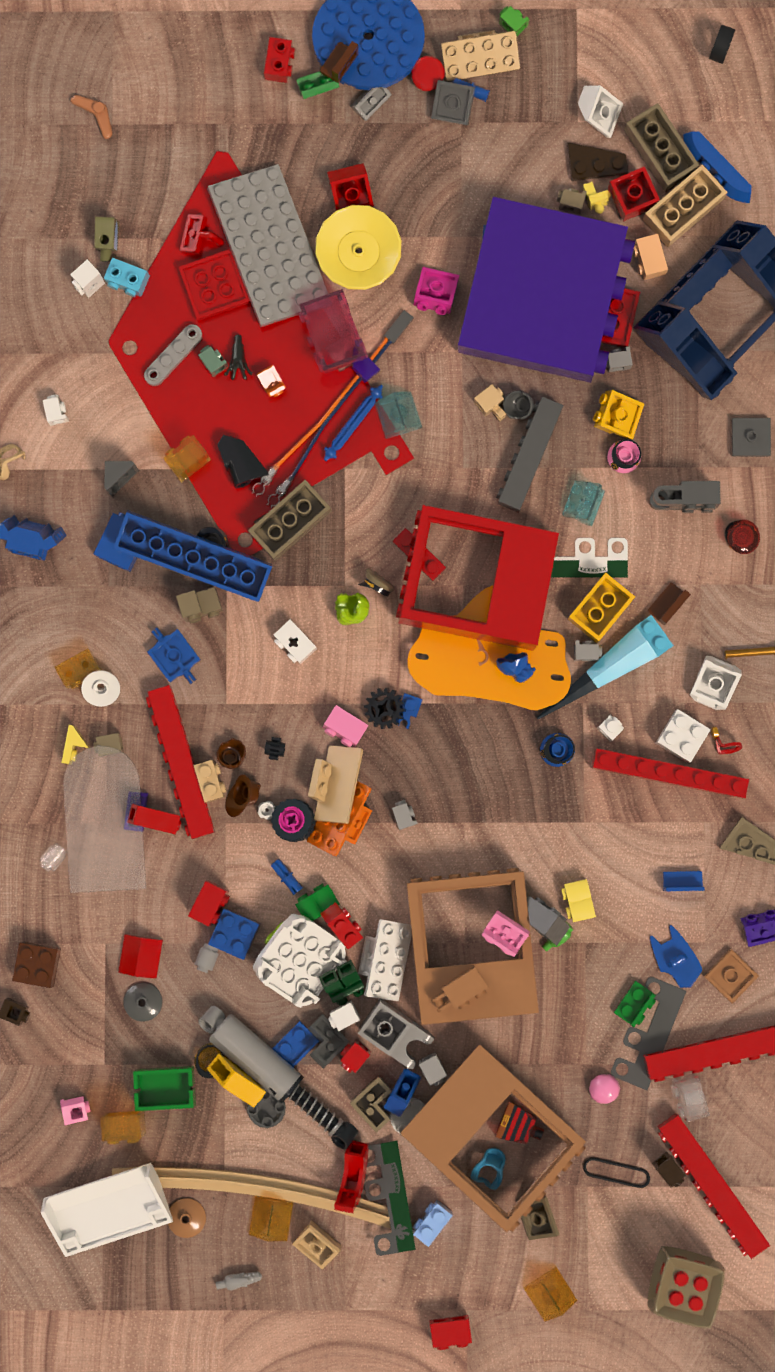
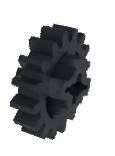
[364,688,406,729]

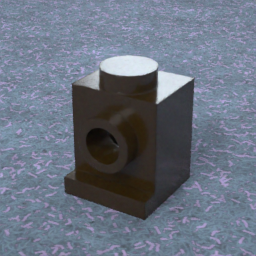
[0,998,30,1026]

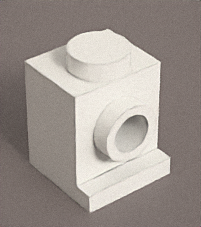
[43,395,69,426]
[597,715,624,742]

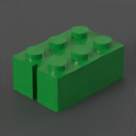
[133,1066,196,1111]

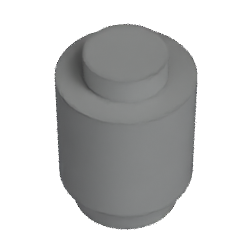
[194,943,219,973]

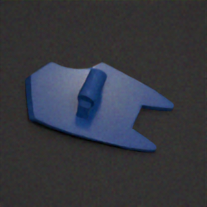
[650,925,703,988]

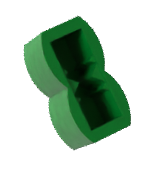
[295,883,340,921]

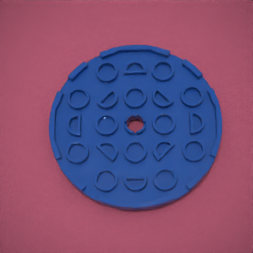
[312,0,425,90]

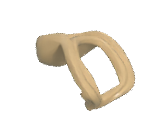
[0,444,26,480]

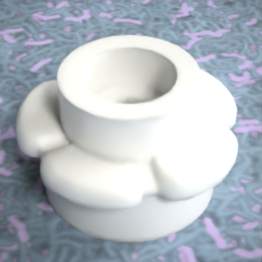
[258,801,275,820]

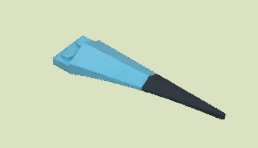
[537,615,674,719]

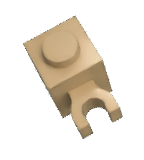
[474,384,506,421]

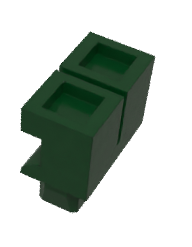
[319,960,364,1006]

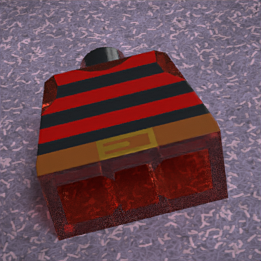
[495,1101,544,1144]

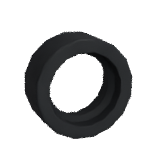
[709,25,735,64]

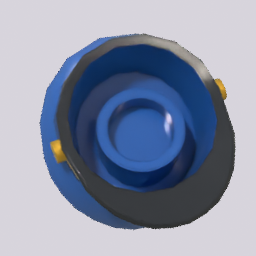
[540,733,575,767]

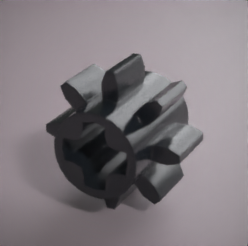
[264,737,286,760]

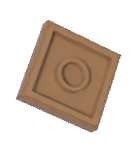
[704,948,759,1004]

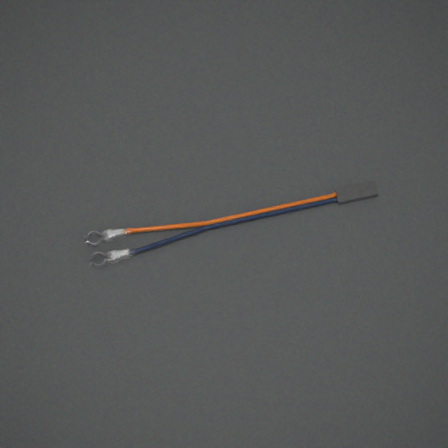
[252,310,414,509]

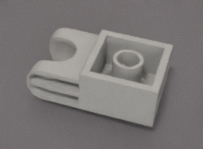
[358,999,434,1069]

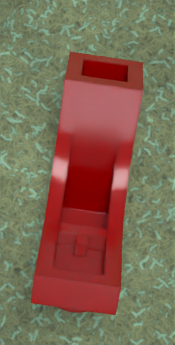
[334,1141,368,1214]

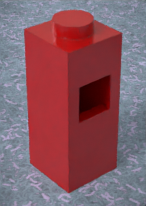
[127,804,181,835]

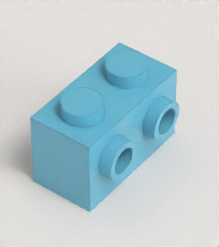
[104,258,150,297]

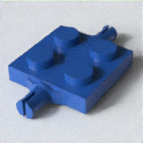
[147,628,201,684]

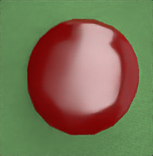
[412,56,445,91]

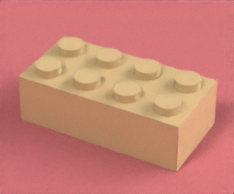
[643,164,727,247]

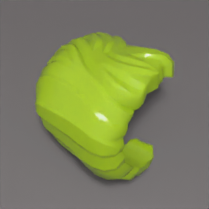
[335,593,369,625]

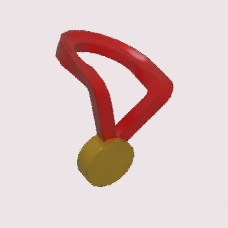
[711,727,743,755]

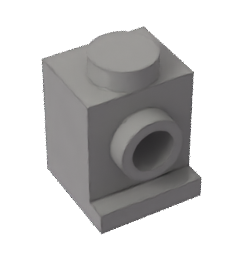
[606,346,633,373]
[574,640,602,661]
[392,800,417,830]

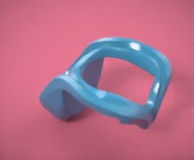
[471,1148,506,1190]

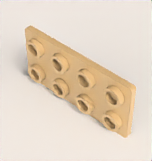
[441,30,520,81]
[308,746,363,824]

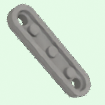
[144,325,202,386]

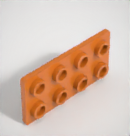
[307,781,372,857]

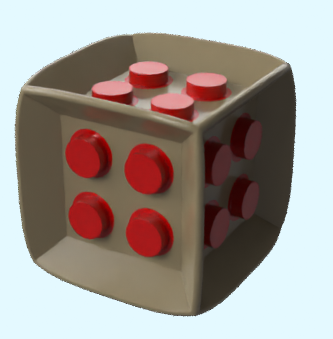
[647,1246,725,1328]

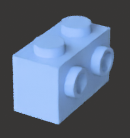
[412,1200,453,1247]

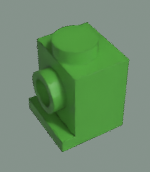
[499,6,529,37]

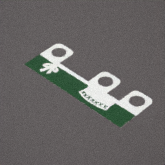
[551,538,628,578]

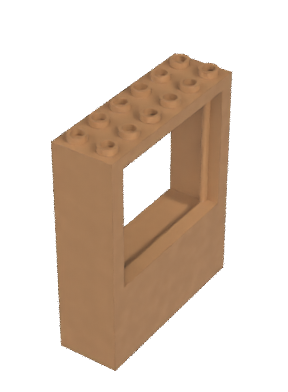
[407,868,539,1025]
[400,1044,586,1233]

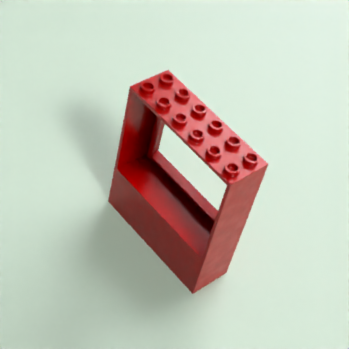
[396,505,559,651]

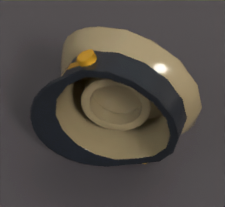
[358,568,395,597]

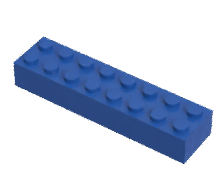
[113,510,272,602]

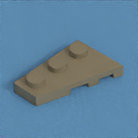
[719,816,775,865]

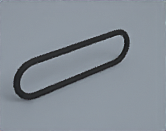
[583,1158,650,1188]

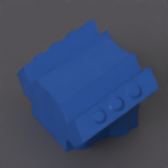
[0,515,67,561]

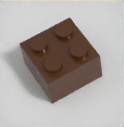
[12,942,61,988]

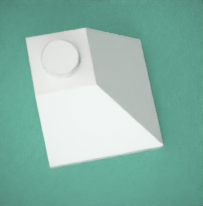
[578,86,623,138]

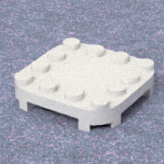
[253,914,347,1008]

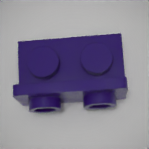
[741,910,775,947]

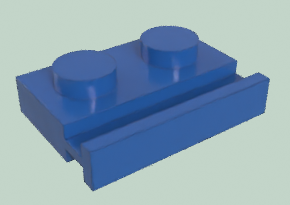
[272,1021,319,1067]

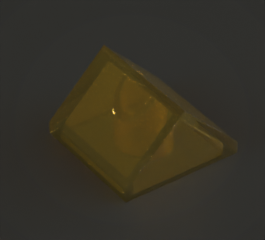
[249,1195,294,1241]
[523,1267,578,1322]

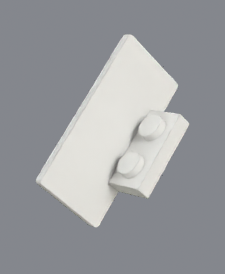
[358,919,412,1001]

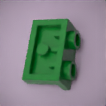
[296,71,339,99]
[613,981,656,1027]

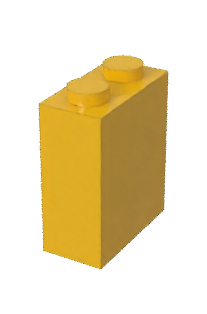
[207,1054,266,1107]

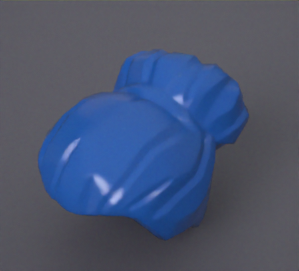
[496,652,535,683]

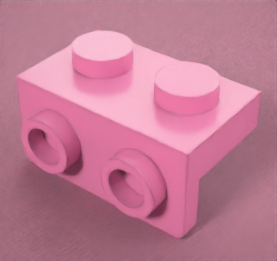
[482,910,530,957]

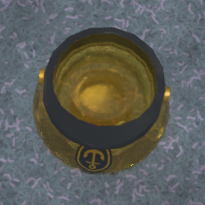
[194,1043,228,1079]

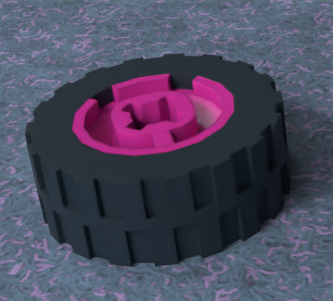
[271,799,316,842]

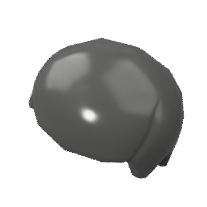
[503,391,534,419]

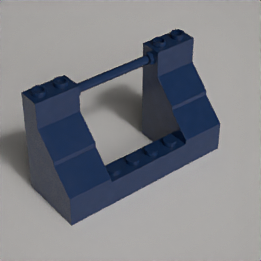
[633,220,775,400]

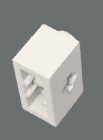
[70,259,105,298]
[274,619,317,664]
[328,1000,360,1031]

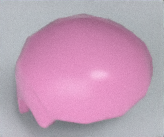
[589,1074,620,1104]

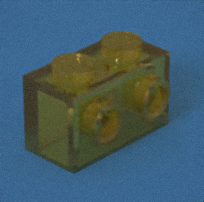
[55,648,102,689]

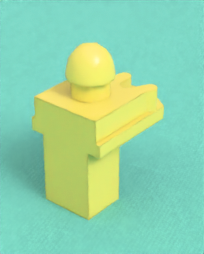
[583,182,611,214]

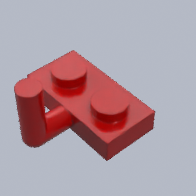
[180,214,224,254]

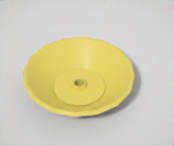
[315,205,402,290]

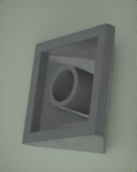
[104,461,139,497]

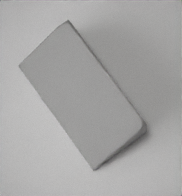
[350,87,392,121]

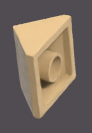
[292,1220,341,1269]

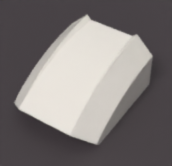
[690,656,742,710]

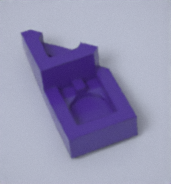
[352,347,380,383]

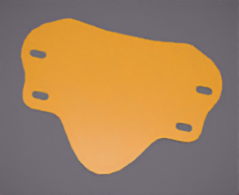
[407,585,571,710]

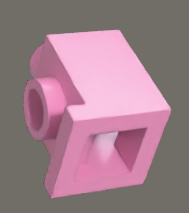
[60,1096,90,1125]

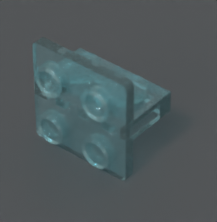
[562,481,605,526]

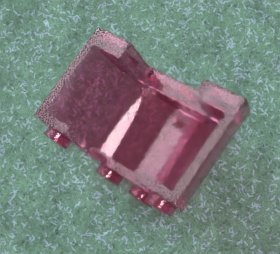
[298,289,368,374]

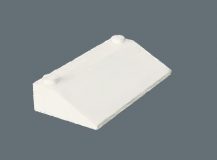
[40,1163,173,1257]

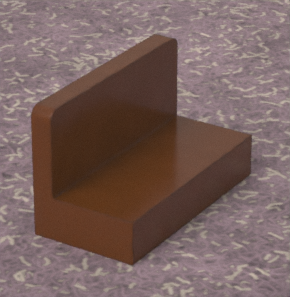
[320,41,359,83]
[647,582,691,625]

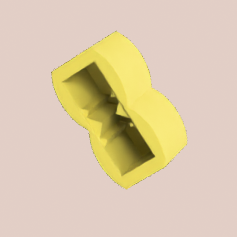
[561,879,596,922]

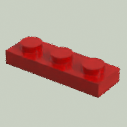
[392,528,446,581]

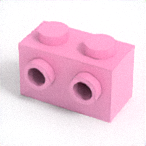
[322,705,369,748]

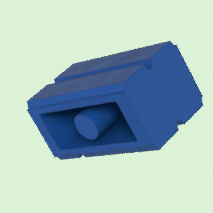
[384,1068,421,1117]

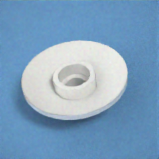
[81,670,120,707]

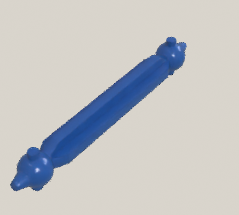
[324,385,383,461]

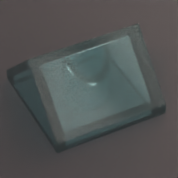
[375,392,422,439]

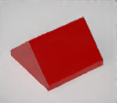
[118,934,163,979]

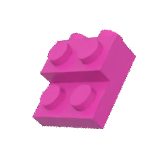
[413,267,459,315]

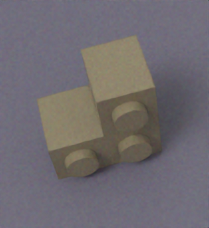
[176,587,223,624]
[350,1075,392,1133]

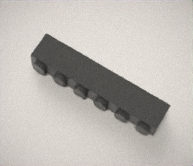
[496,397,563,513]

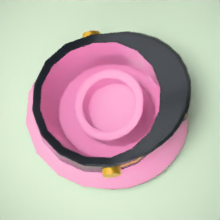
[607,439,641,473]

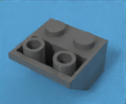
[527,896,570,946]

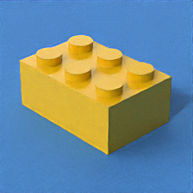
[568,573,635,643]

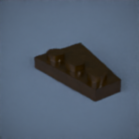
[567,142,628,181]

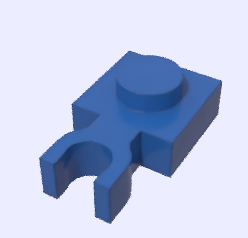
[398,693,423,729]

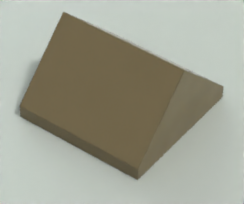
[521,1194,560,1240]

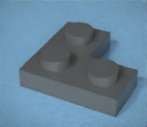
[308,1014,350,1069]

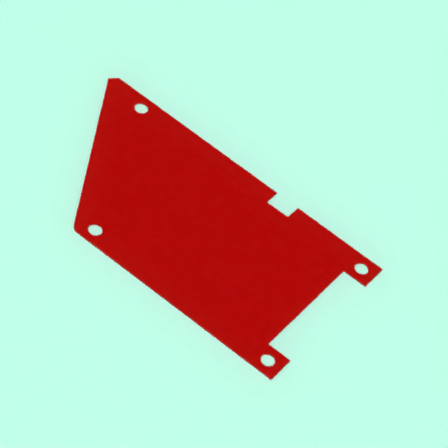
[109,151,414,556]

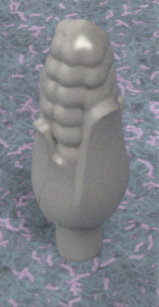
[216,1272,262,1291]

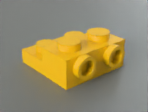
[593,390,644,440]

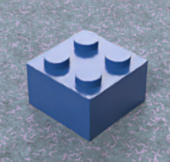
[208,908,261,960]

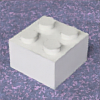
[655,709,711,763]

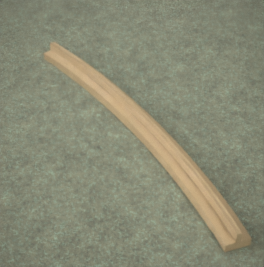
[112,1167,391,1229]

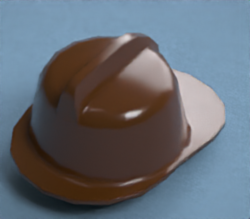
[225,774,261,817]

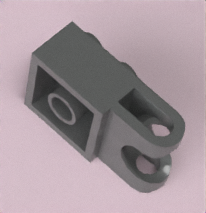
[649,481,721,513]

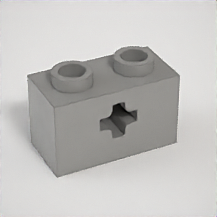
[419,1052,447,1086]

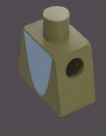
[95,217,119,262]

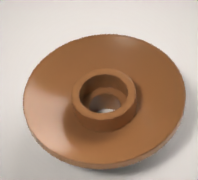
[168,1198,206,1238]

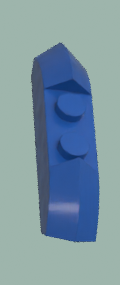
[683,131,752,203]

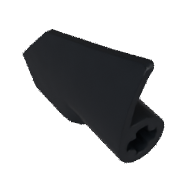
[217,435,269,489]

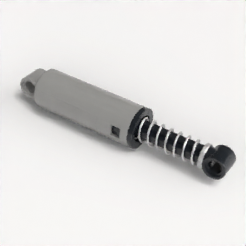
[198,1006,358,1150]

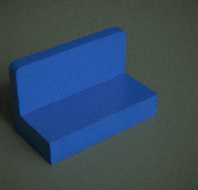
[663,871,705,891]

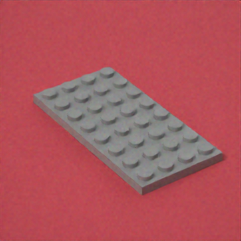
[207,164,331,327]

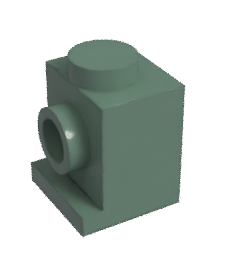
[198,345,228,377]

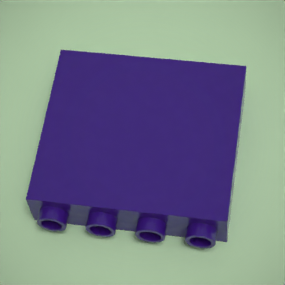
[458,197,635,383]

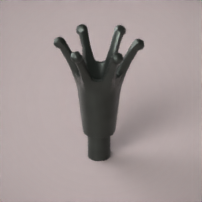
[224,335,253,380]

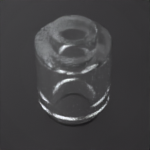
[39,842,67,872]

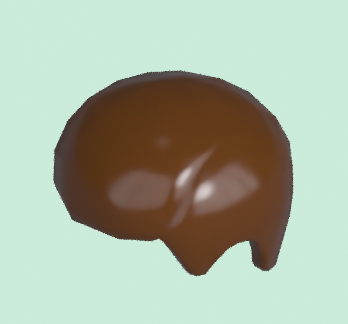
[216,738,246,769]

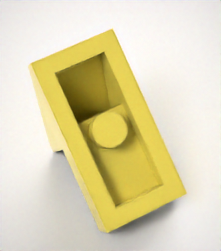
[62,725,90,765]

